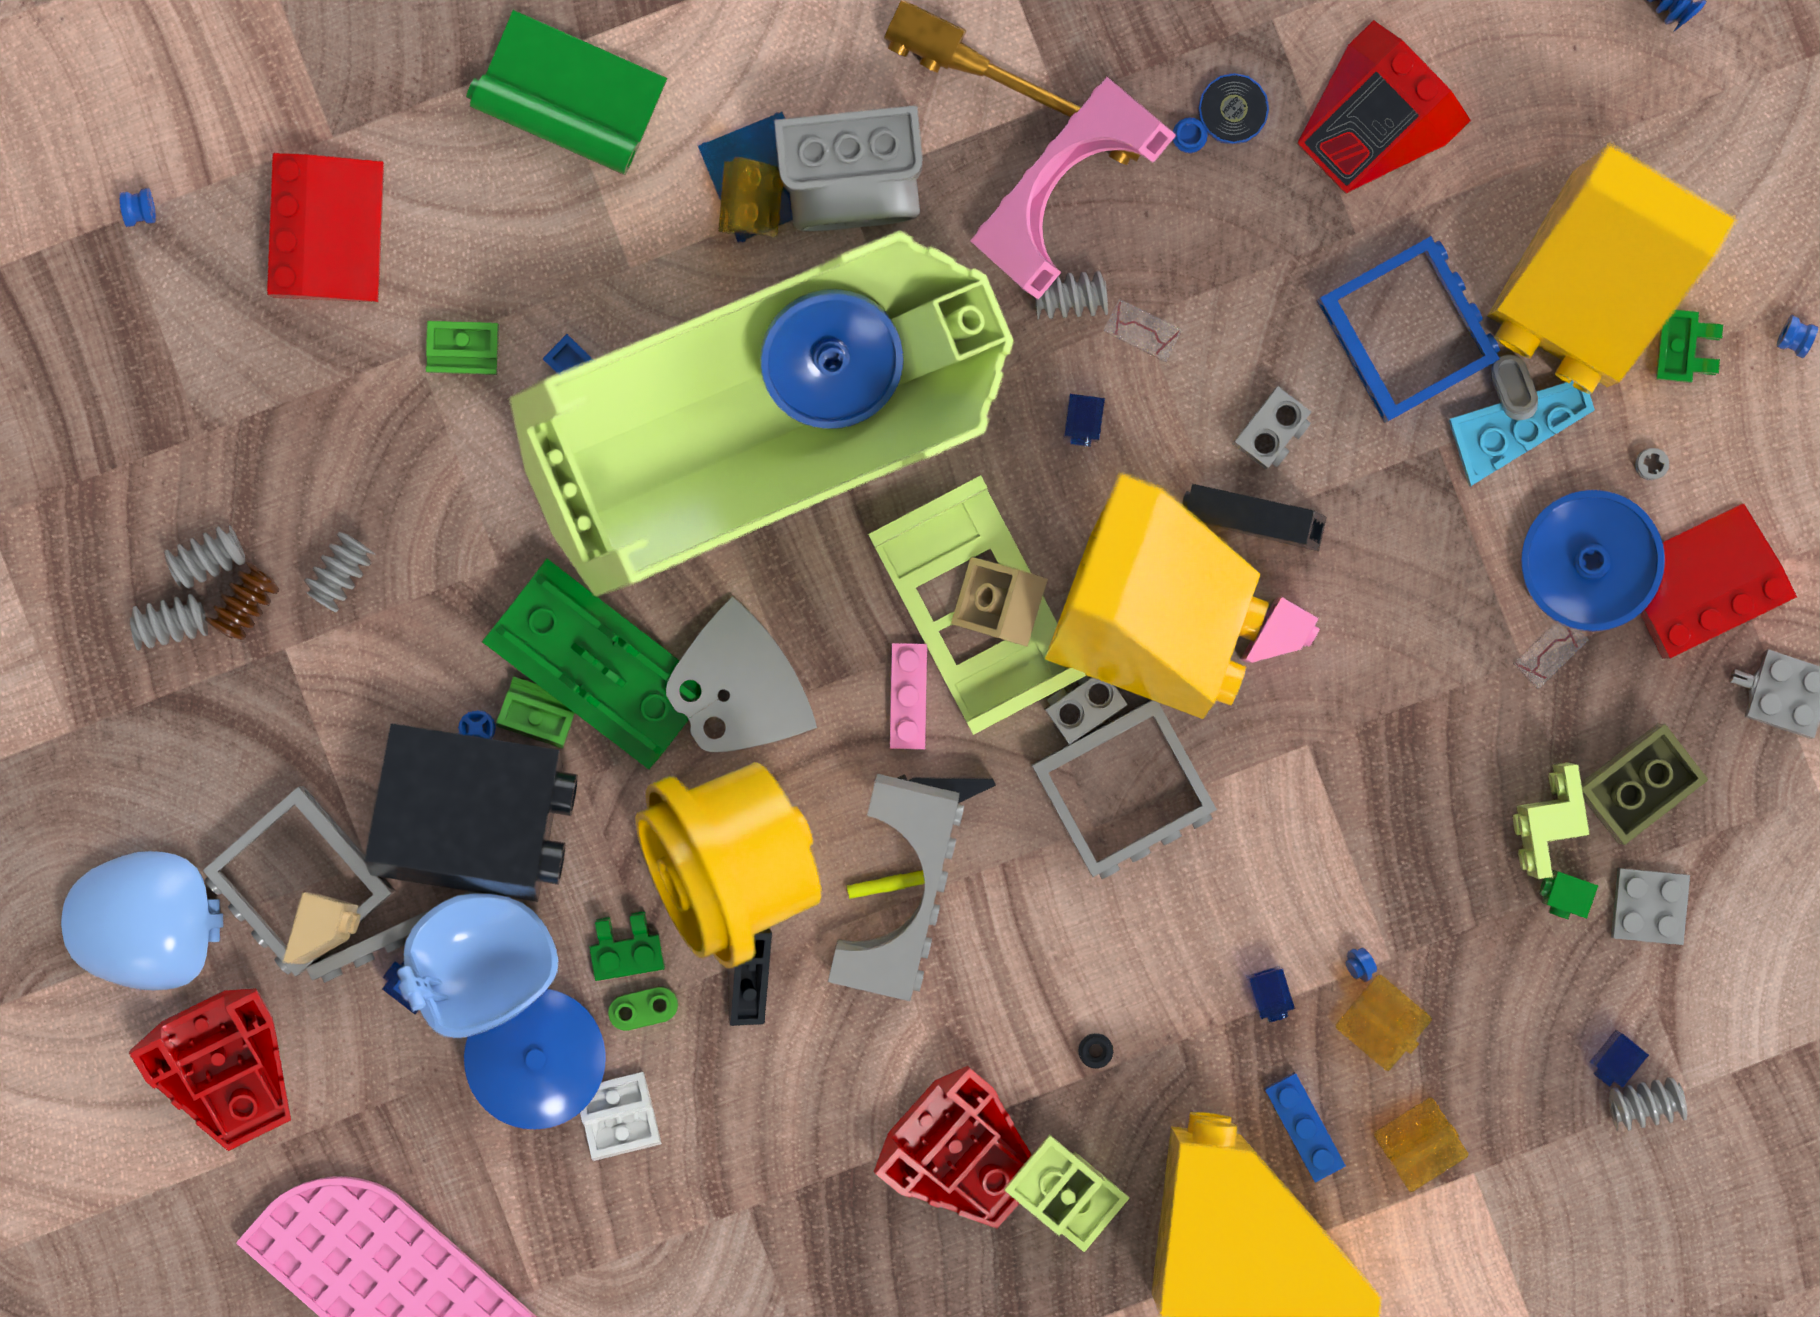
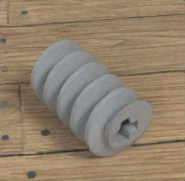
[1035,271,1108,320]
[164,525,245,588]
[304,532,376,612]
[130,594,208,651]
[1609,1077,1687,1131]

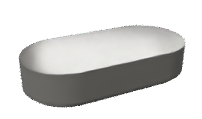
[1491,354,1538,420]

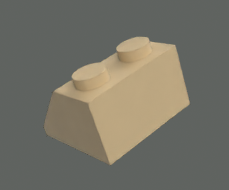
[951,557,1048,646]
[283,892,360,964]

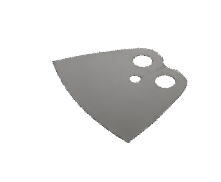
[666,597,817,752]

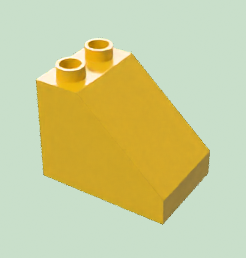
[1487,144,1737,395]
[1045,474,1269,719]
[1151,1112,1382,1317]

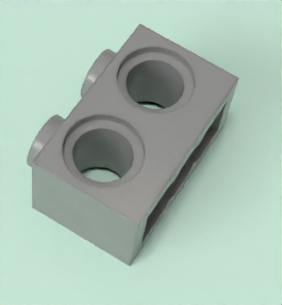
[1232,386,1311,470]
[1045,675,1128,745]

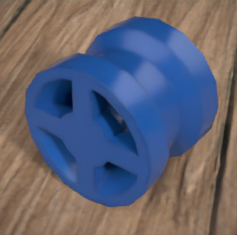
[119,188,156,227]
[1777,315,1818,358]
[458,710,496,739]

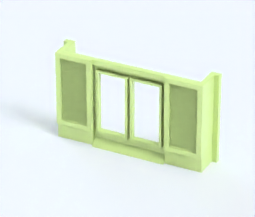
[868,475,1086,735]

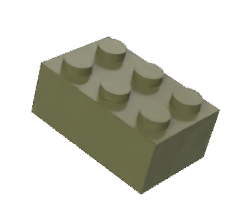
[1581,723,1708,845]

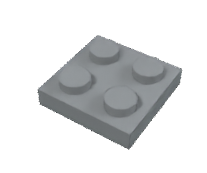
[1611,868,1690,945]

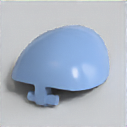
[61,851,223,991]
[397,894,558,1038]

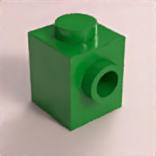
[1539,870,1599,920]

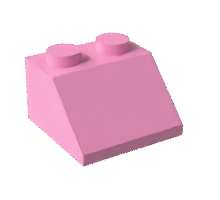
[1240,597,1320,662]

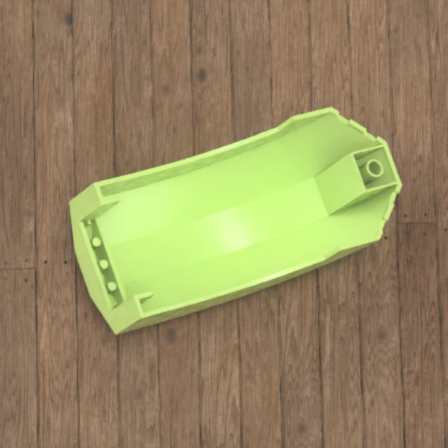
[510,232,1013,597]

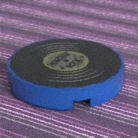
[1198,73,1269,144]

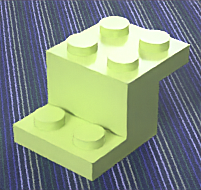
[1513,763,1589,879]
[1004,1134,1129,1252]

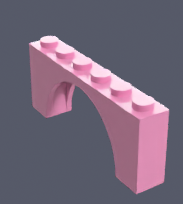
[970,77,1176,300]

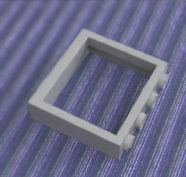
[1032,700,1217,879]
[202,786,395,977]

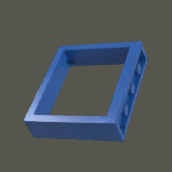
[1317,236,1500,423]

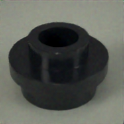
[1078,1033,1114,1069]

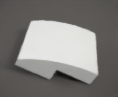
[580,1072,661,1161]

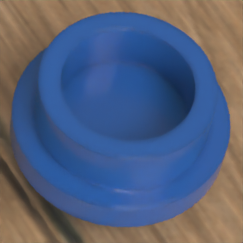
[1173,118,1207,153]
[1345,947,1377,982]

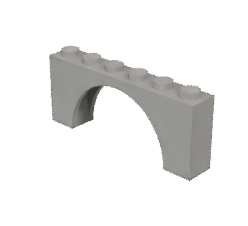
[828,774,964,1001]

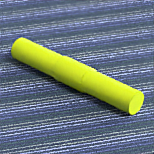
[847,870,925,899]

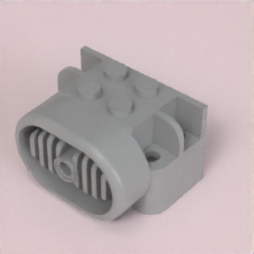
[774,105,923,231]

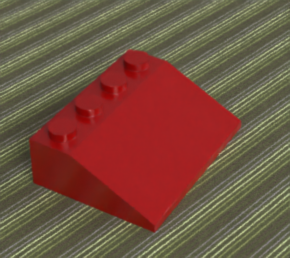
[267,153,384,302]
[1641,503,1797,659]

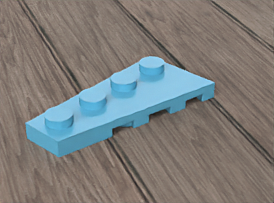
[1448,381,1595,487]

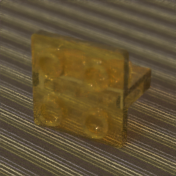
[718,157,783,237]
[1335,974,1432,1071]
[1373,1097,1468,1192]

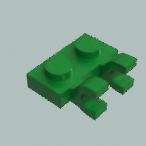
[1656,310,1724,383]
[589,911,665,981]

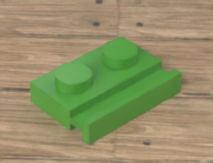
[426,321,499,375]
[496,676,575,749]

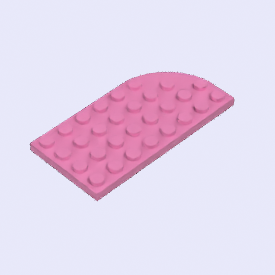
[236,1177,537,1317]

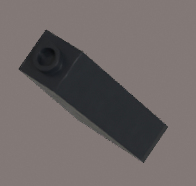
[1182,484,1327,551]

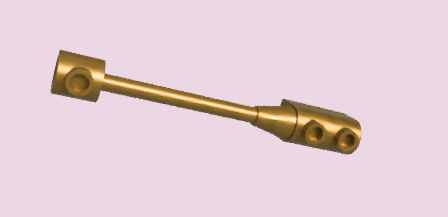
[884,0,1140,165]

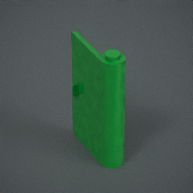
[466,10,668,175]

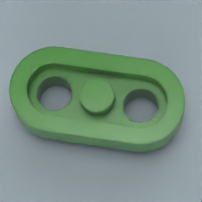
[608,986,678,1031]

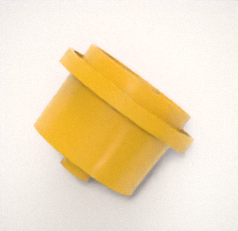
[635,762,821,969]

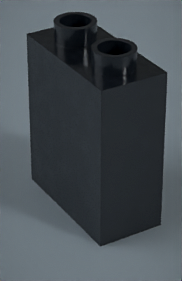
[364,723,578,902]

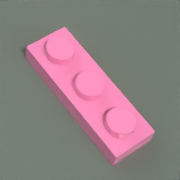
[890,643,927,749]

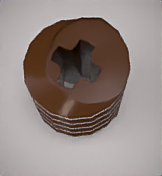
[204,561,280,640]

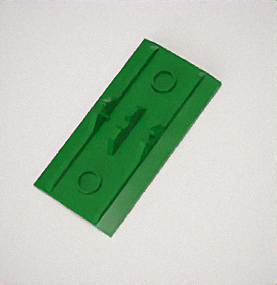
[481,558,701,770]

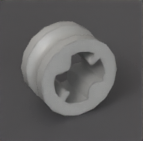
[1635,448,1669,480]

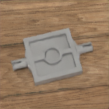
[1730,649,1820,739]

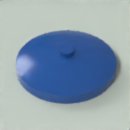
[760,289,903,429]
[1521,490,1665,632]
[464,988,606,1129]

